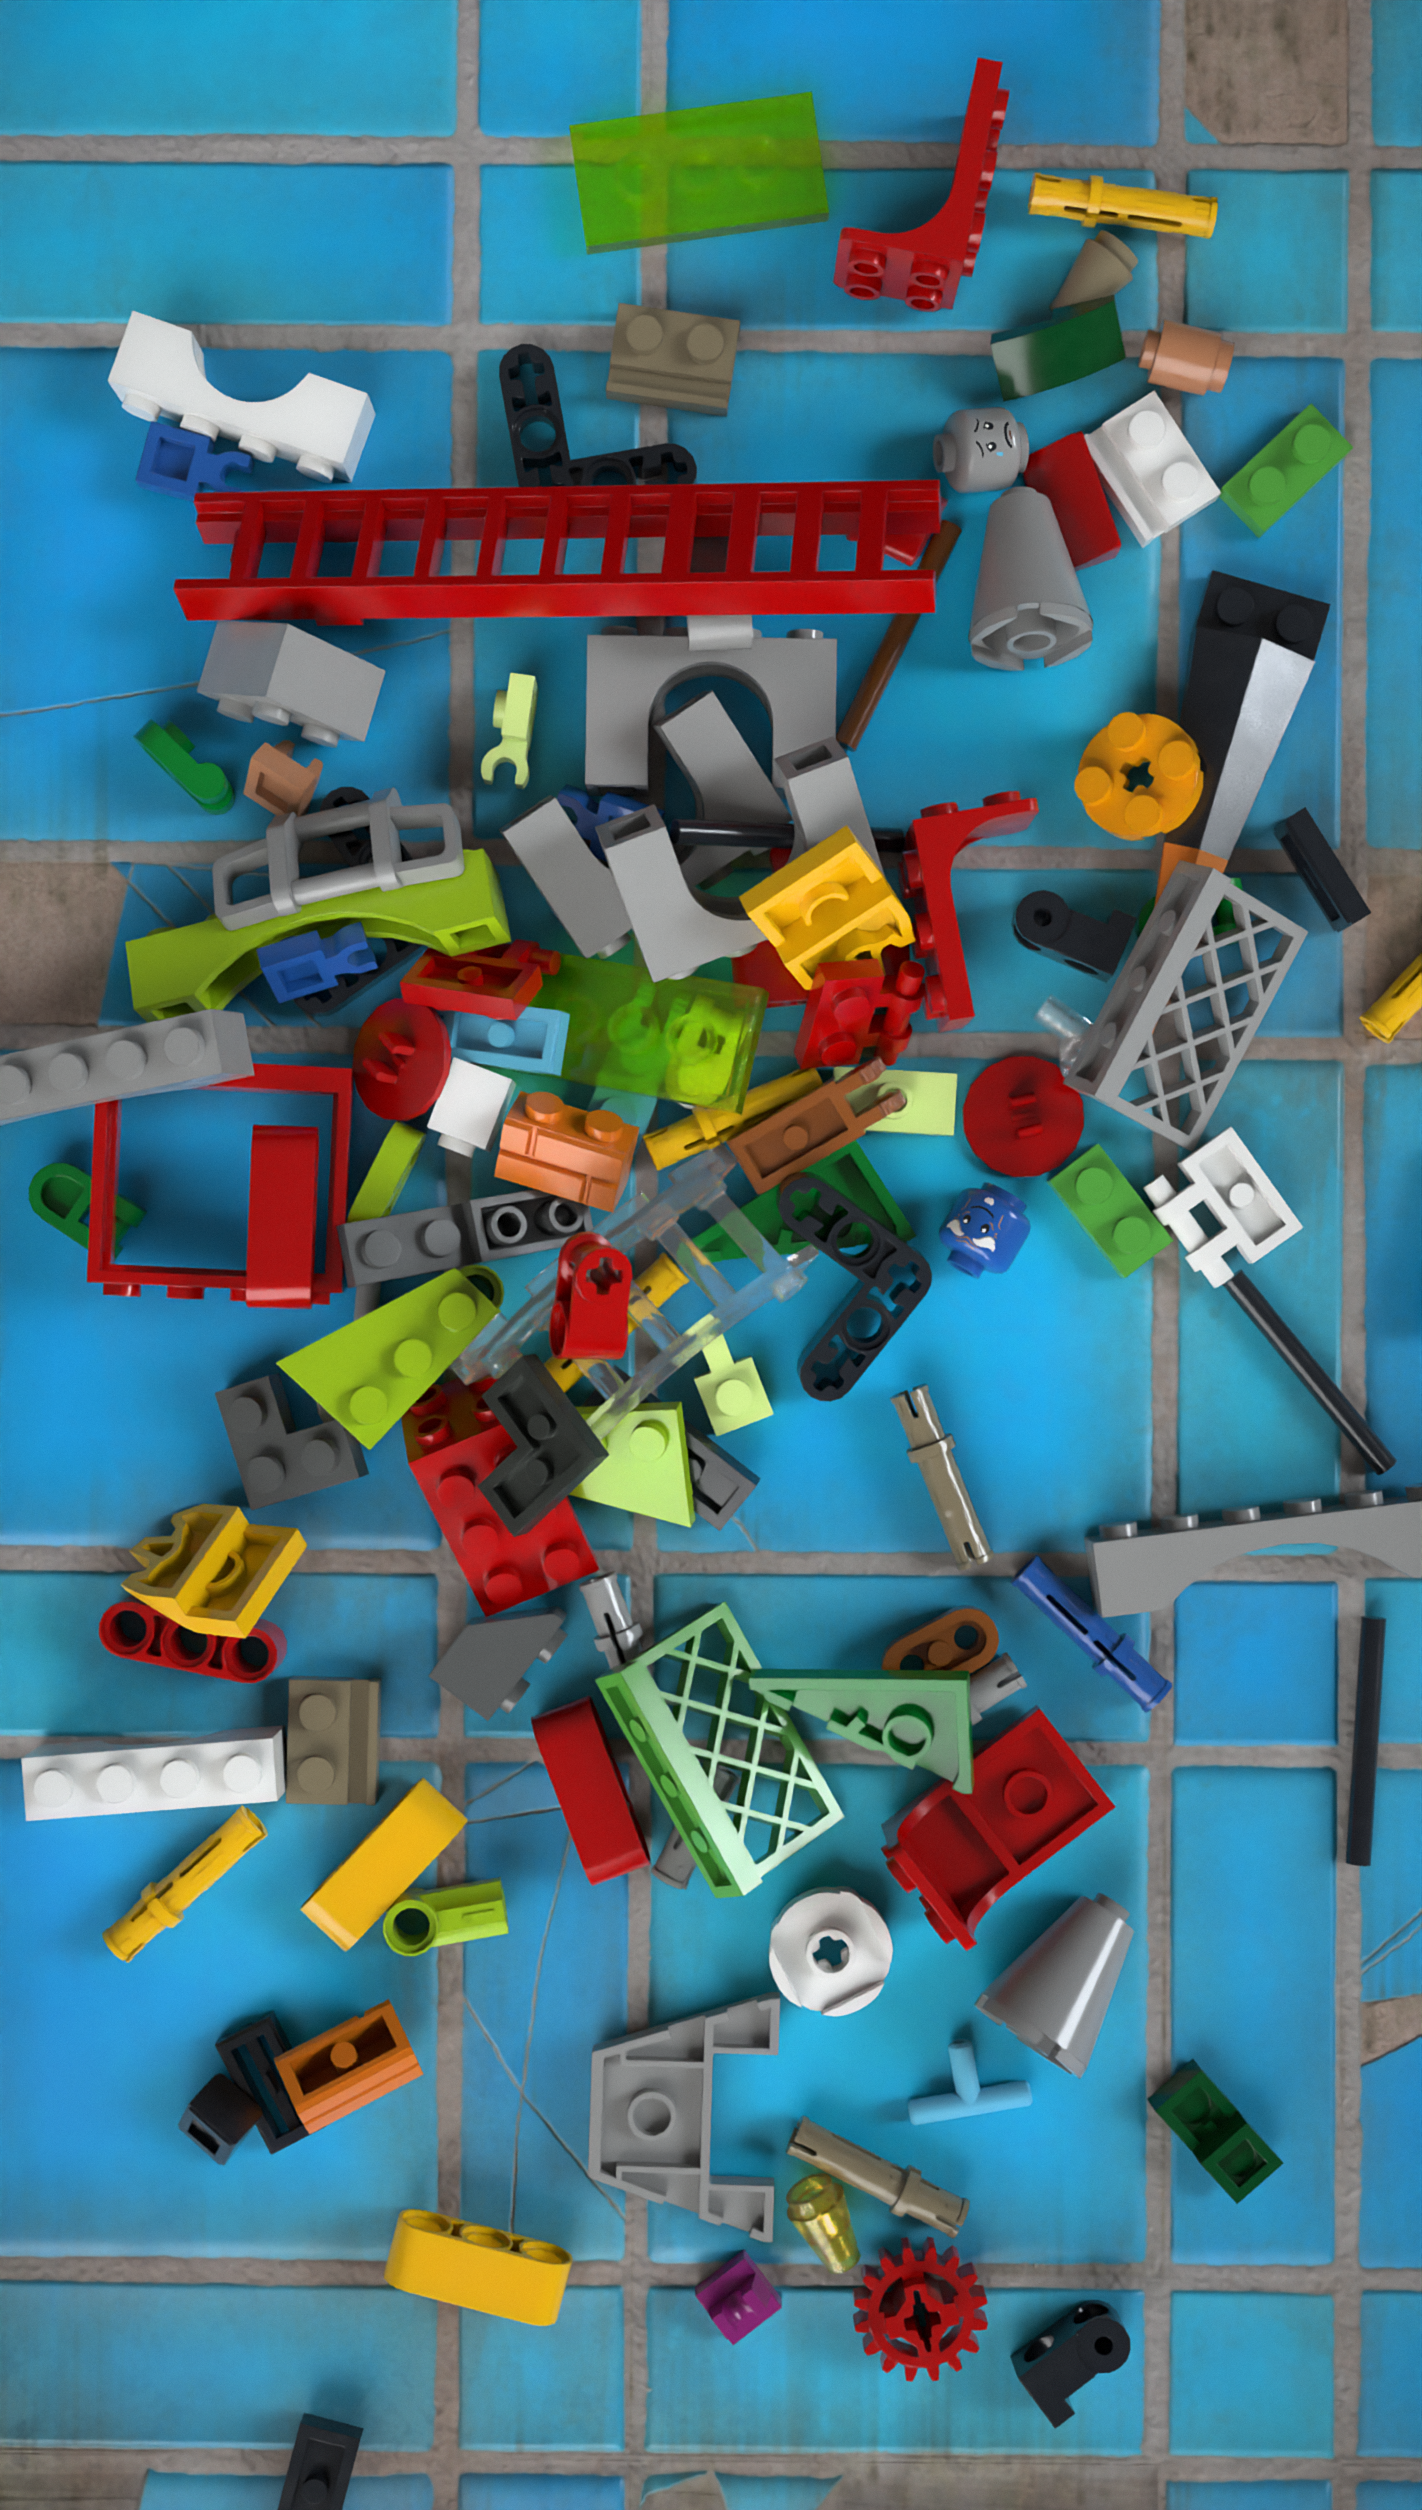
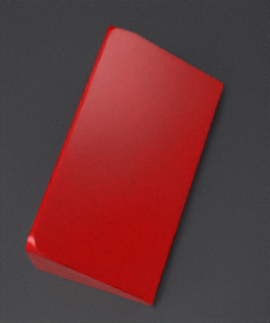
[1021,431,1121,572]

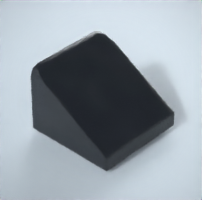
[178,2073,263,2166]

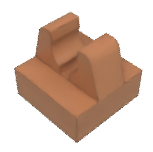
[243,740,323,817]

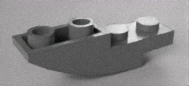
[336,1189,594,1288]

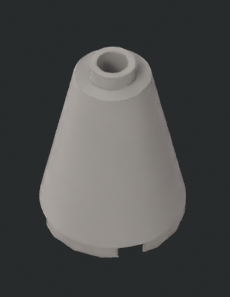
[968,486,1093,671]
[974,1893,1134,2079]

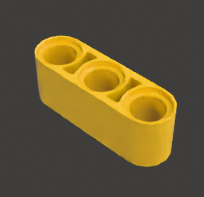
[300,1777,468,1952]
[383,2209,573,2326]

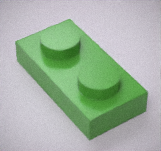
[1219,403,1353,538]
[1047,1143,1174,1278]

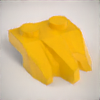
[739,825,915,990]
[120,1504,308,1639]

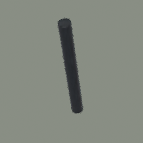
[670,819,905,853]
[1222,1269,1397,1475]
[1346,1616,1386,1866]

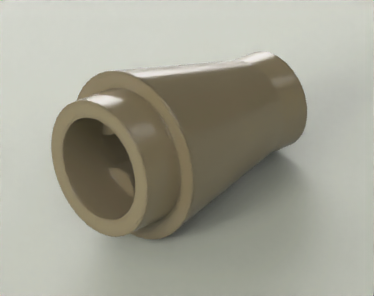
[1049,230,1138,312]

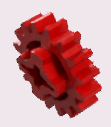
[852,2236,988,2382]

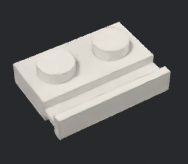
[1084,390,1221,548]

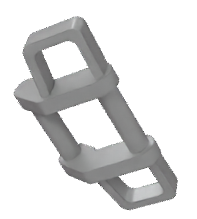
[212,787,465,931]

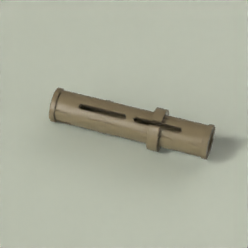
[890,1384,995,1570]
[786,2115,970,2239]

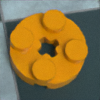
[1074,712,1203,841]

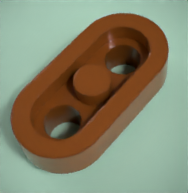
[880,1605,999,1674]

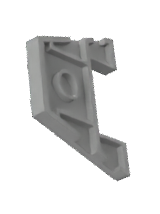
[588,1992,780,2242]

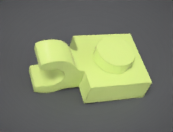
[481,673,539,789]
[694,1322,774,1437]

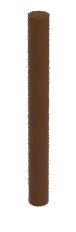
[836,520,962,752]

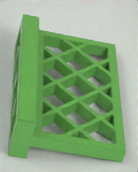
[594,1602,845,1898]

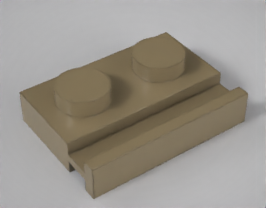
[606,303,740,417]
[286,1676,382,1806]

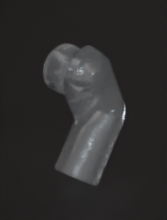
[1033,994,1093,1078]

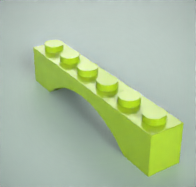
[125,848,511,1023]

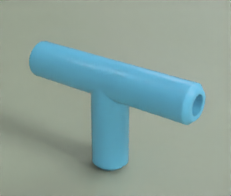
[908,2039,1033,2125]

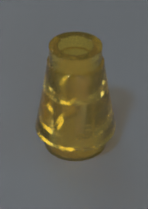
[786,2173,861,2274]

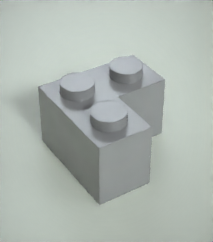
[197,621,386,748]

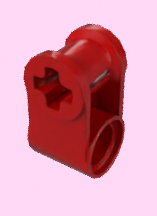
[549,1231,633,1360]

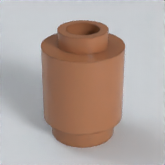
[1138,319,1235,396]

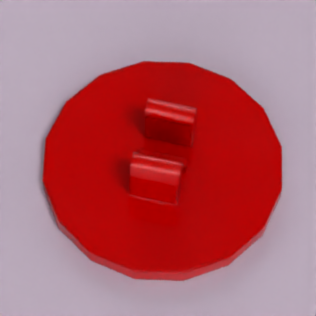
[352,998,452,1121]
[962,1056,1084,1177]

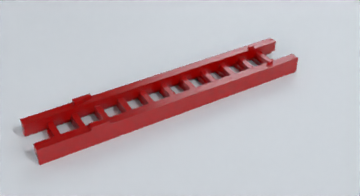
[173,480,941,626]

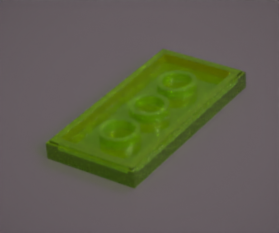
[569,92,829,255]
[511,953,769,1115]

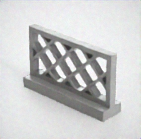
[1063,860,1308,1152]

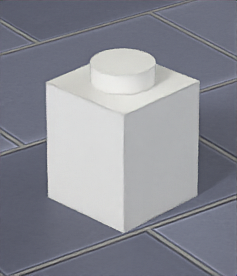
[427,1057,516,1158]

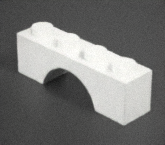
[108,311,376,483]
[21,1725,287,1821]

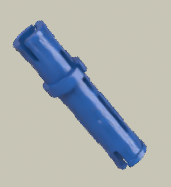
[1010,1554,1172,1713]

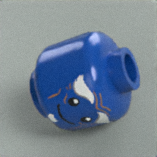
[939,1182,1031,1279]

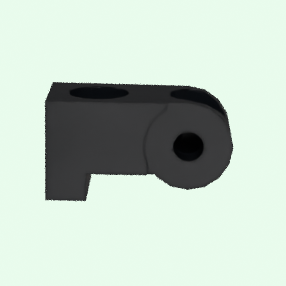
[1011,890,1137,983]
[1010,2300,1131,2429]

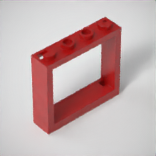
[87,1063,354,1305]

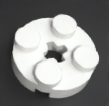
[768,1886,893,2017]

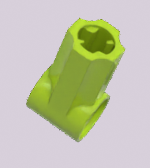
[383,1877,509,1956]

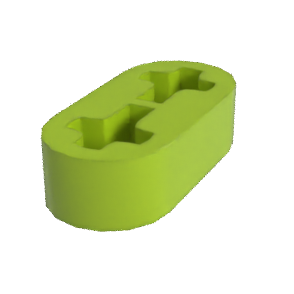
[346,1120,426,1223]

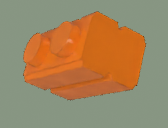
[494,1091,640,1213]
[274,1999,423,2135]

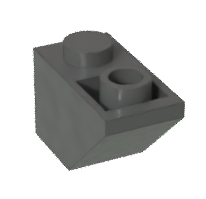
[428,1606,568,1721]

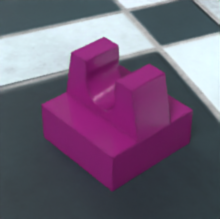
[695,2249,782,2345]

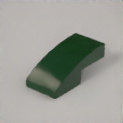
[990,295,1126,402]
[1147,2059,1284,2204]

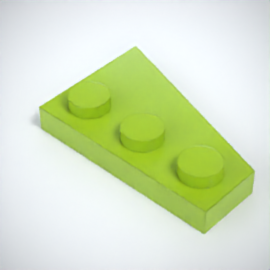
[276,1268,501,1450]
[569,1401,696,1528]

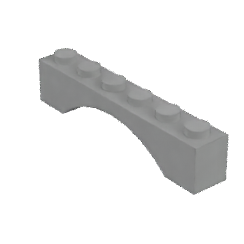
[0,1009,255,1126]
[1084,1483,1422,1618]

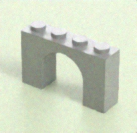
[585,626,837,799]
[498,691,793,960]
[595,736,885,983]

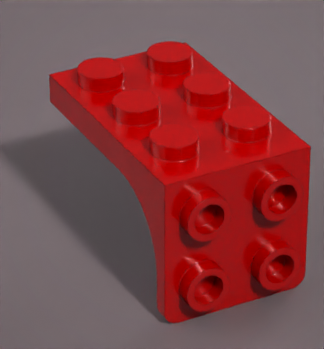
[833,57,1010,312]
[897,791,1039,1033]
[401,1358,600,1618]
[881,1705,1115,1951]

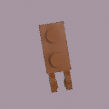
[726,1056,907,1195]

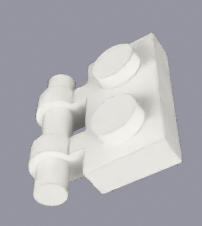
[1143,1127,1303,1289]

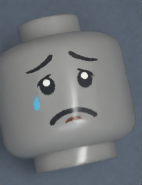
[933,407,1029,493]

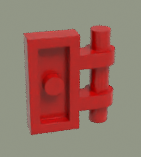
[400,939,561,1021]
[794,958,925,1069]

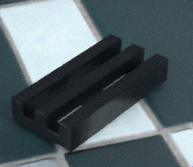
[1273,807,1371,932]
[215,2011,326,2155]

